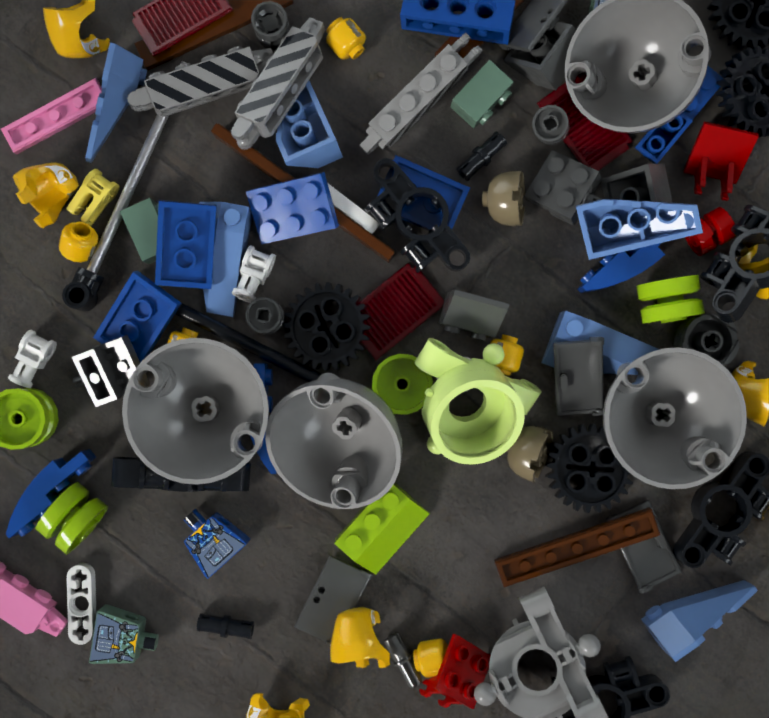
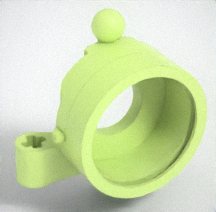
[415,338,542,465]

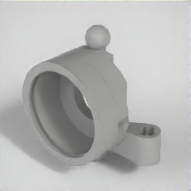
[474,586,608,718]

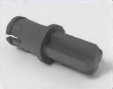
[383,632,422,688]

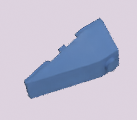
[85,42,147,163]
[276,81,343,168]
[576,199,703,260]
[199,202,253,317]
[541,311,660,375]
[641,580,758,662]

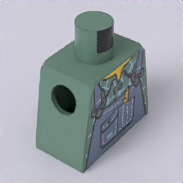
[89,604,159,664]

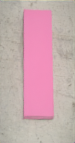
[1,78,102,154]

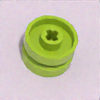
[636,275,705,324]
[372,354,433,415]
[0,388,59,450]
[35,482,108,555]

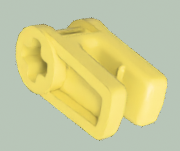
[66,169,120,226]

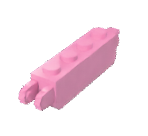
[0,561,68,637]

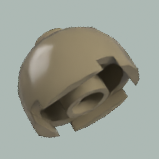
[482,171,525,226]
[506,425,553,483]

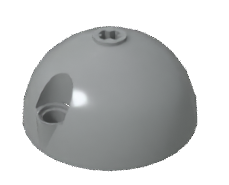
[565,0,711,133]
[122,338,269,484]
[603,347,747,489]
[265,372,403,509]

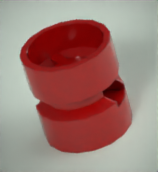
[685,207,736,256]

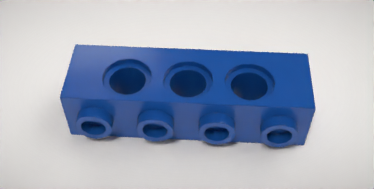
[400,0,515,45]

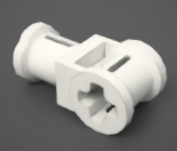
[232,245,276,303]
[8,330,57,388]

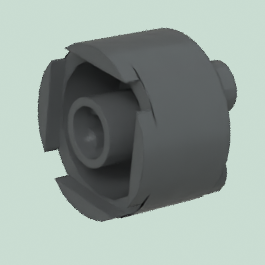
[673,314,739,366]

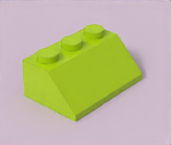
[334,483,430,574]

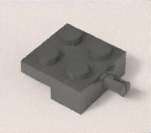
[524,150,602,226]
[72,334,150,407]

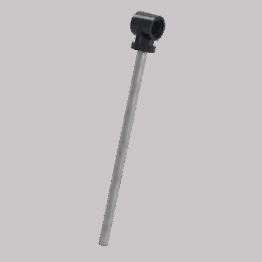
[62,61,186,312]

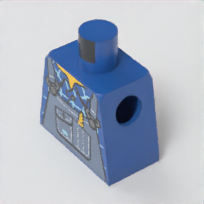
[183,509,250,579]

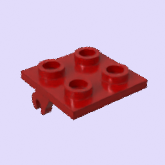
[683,121,759,201]
[419,634,491,709]

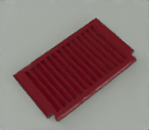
[132,0,233,57]
[537,74,633,171]
[347,263,444,361]

